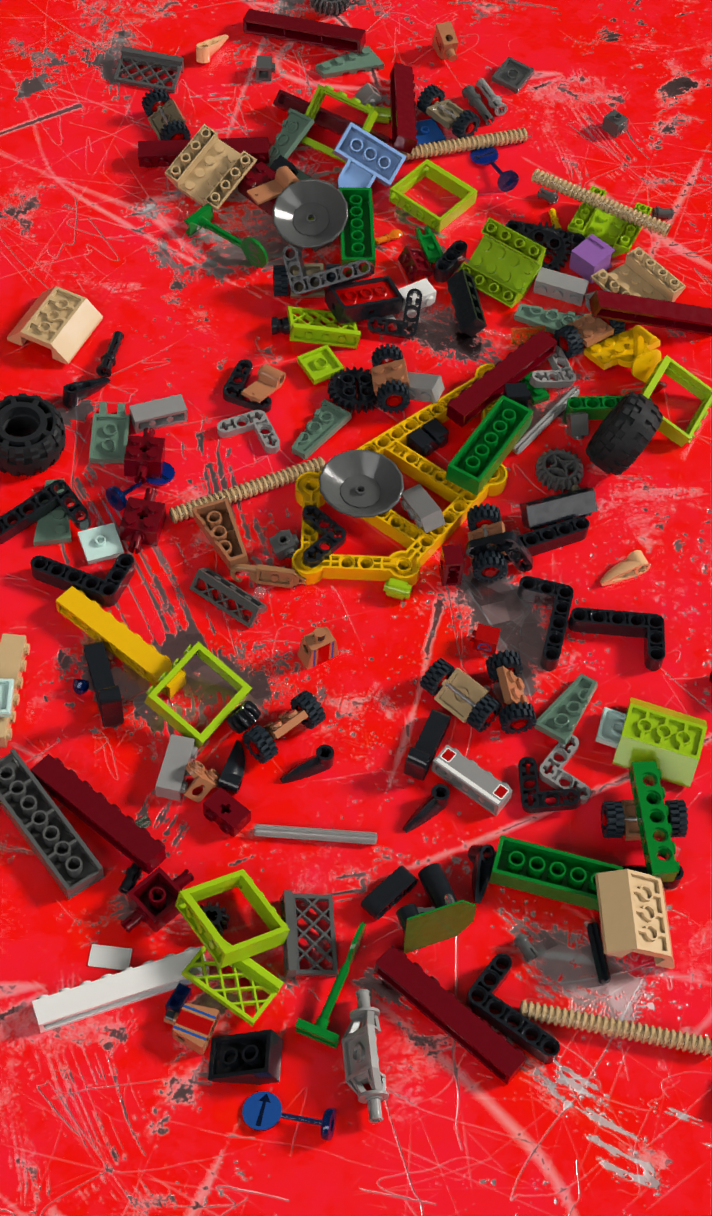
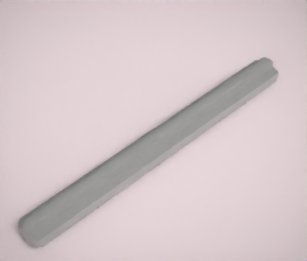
[512,386,580,454]
[254,824,377,845]

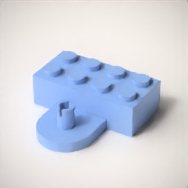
[332,122,407,189]

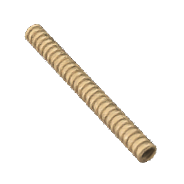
[395,128,528,161]
[531,168,671,237]
[169,456,325,523]
[519,999,712,1057]

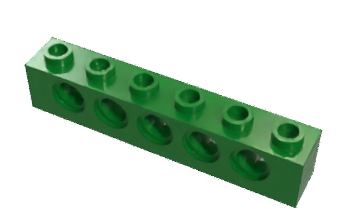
[628,761,680,882]

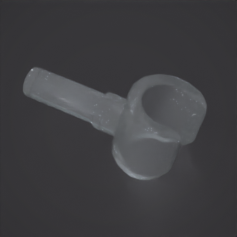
[253,587,267,600]

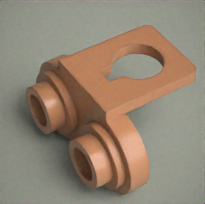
[184,760,220,803]

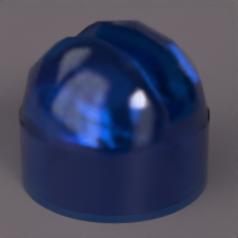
[73,679,90,695]

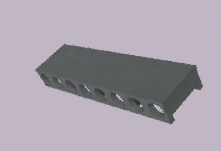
[0,748,105,900]

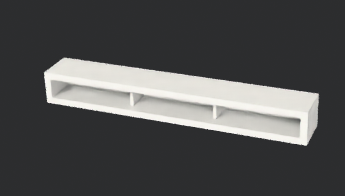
[32,946,210,1033]

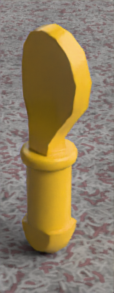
[548,208,562,230]

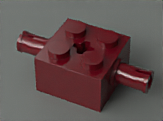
[124,427,165,485]
[119,487,166,554]
[120,867,194,933]

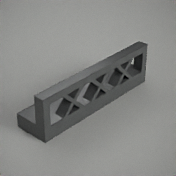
[189,567,267,628]

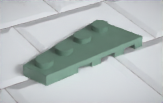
[316,46,384,79]
[264,108,315,167]
[514,304,587,334]
[291,399,352,460]
[33,478,72,546]
[534,674,598,745]

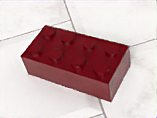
[238,161,277,217]

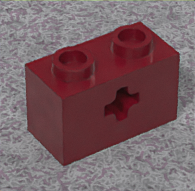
[439,544,465,586]
[203,787,251,837]

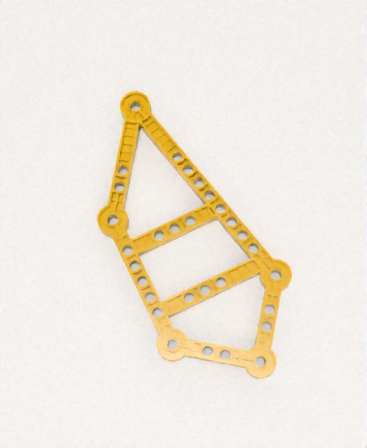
[291,363,508,586]

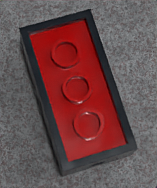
[325,276,404,324]

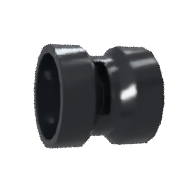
[272,317,289,334]

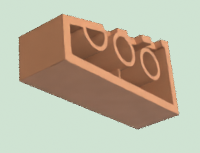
[191,497,249,573]

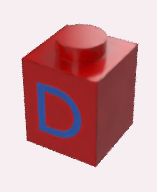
[470,623,501,654]

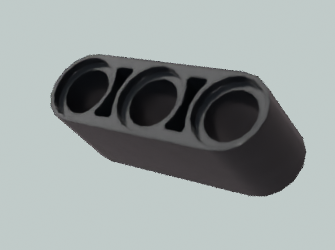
[433,240,467,283]
[361,865,418,920]

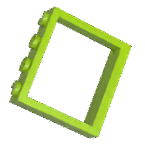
[300,84,378,164]
[389,159,478,232]
[640,355,712,447]
[144,641,252,749]
[175,869,290,968]

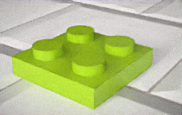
[297,345,345,385]

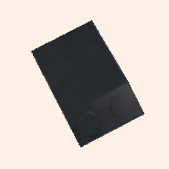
[208,1029,283,1085]

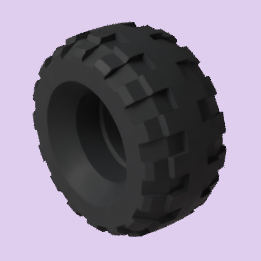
[586,392,663,475]
[0,393,66,476]

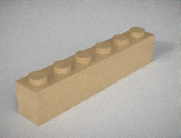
[0,633,30,748]

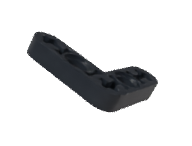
[367,288,422,339]
[223,359,271,413]
[302,505,346,568]
[466,532,533,572]
[518,757,581,813]

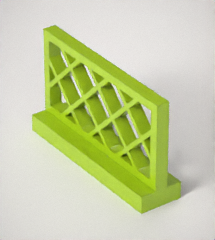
[287,306,361,349]
[181,940,284,1026]

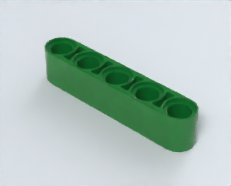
[564,396,652,420]

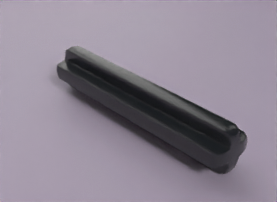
[587,922,611,984]

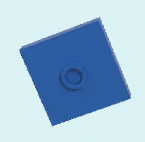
[415,118,446,146]

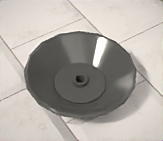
[272,179,348,248]
[319,450,404,518]

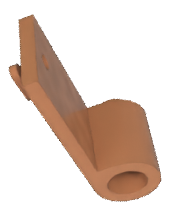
[247,166,299,205]
[241,364,286,403]

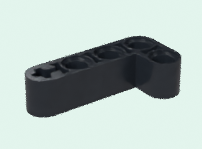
[404,709,452,781]

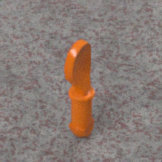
[374,229,403,245]

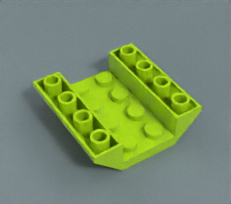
[567,186,652,258]
[458,217,546,308]
[612,697,707,788]

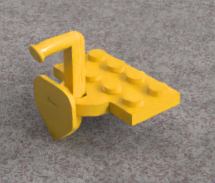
[584,325,661,383]

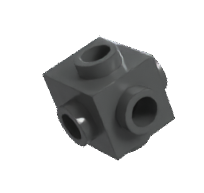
[269,529,300,561]

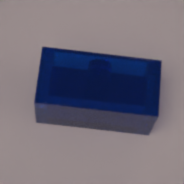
[165,983,192,1013]

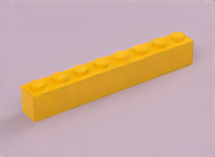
[56,586,187,699]

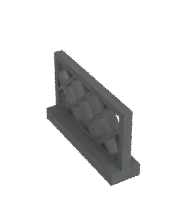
[113,46,184,93]
[280,890,338,979]

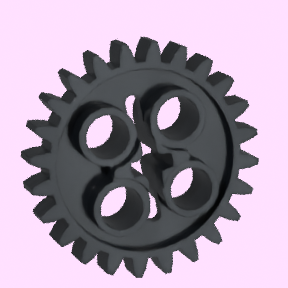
[521,222,570,272]
[328,366,379,413]

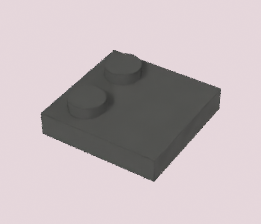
[492,57,535,94]

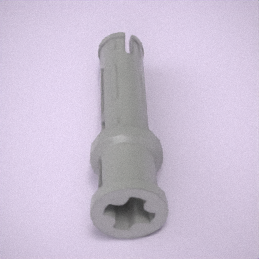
[476,78,508,116]

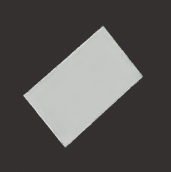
[88,944,132,970]

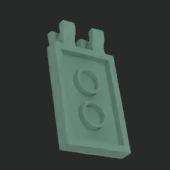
[89,402,130,464]

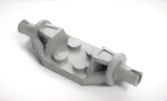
[342,989,389,1123]

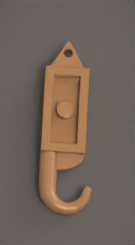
[230,563,306,588]

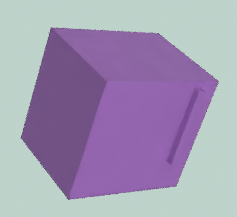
[569,234,615,284]

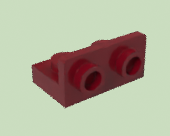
[398,246,434,281]

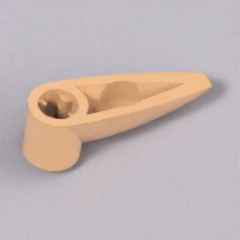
[196,34,229,63]
[600,550,650,586]

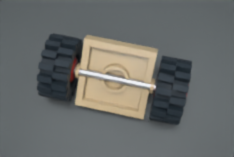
[420,658,502,732]

